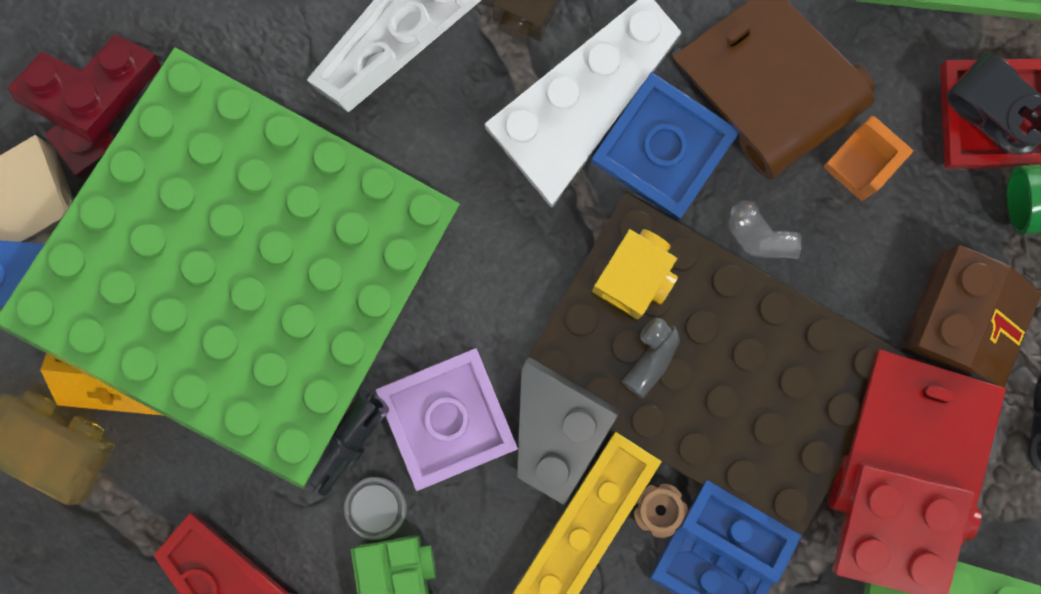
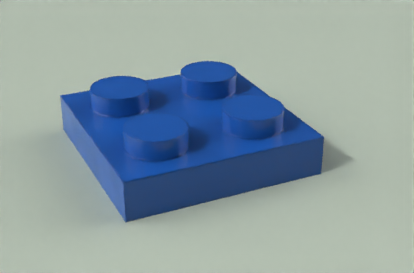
[590,72,738,222]

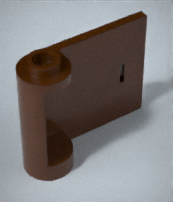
[672,0,876,180]

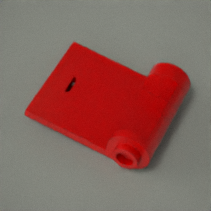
[828,349,1006,546]

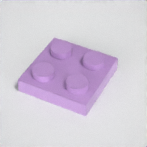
[376,348,518,491]

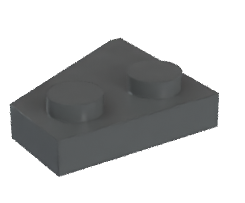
[517,357,620,505]

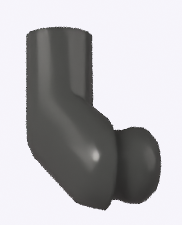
[621,318,680,399]

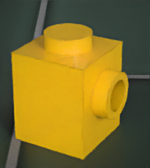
[591,229,678,320]

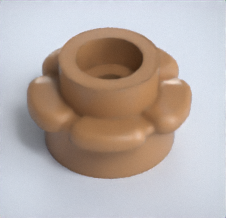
[634,484,688,538]

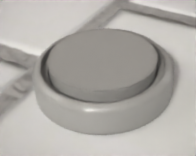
[344,477,407,540]

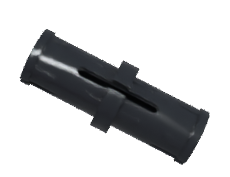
[305,390,389,496]

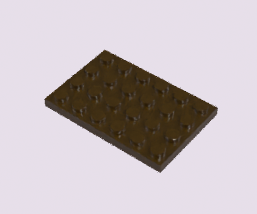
[517,192,905,542]

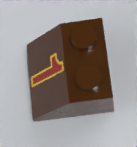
[901,245,1041,388]

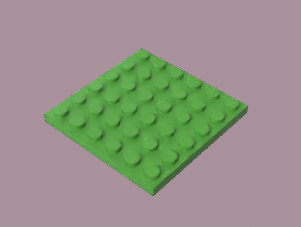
[0,47,460,489]

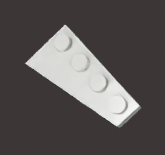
[307,0,481,112]
[485,0,681,208]

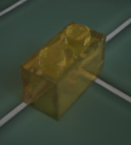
[0,390,115,505]

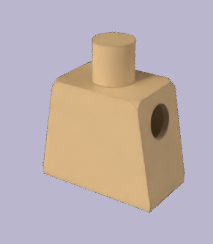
[0,135,74,244]

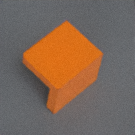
[823,116,914,201]

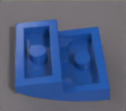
[648,480,802,594]

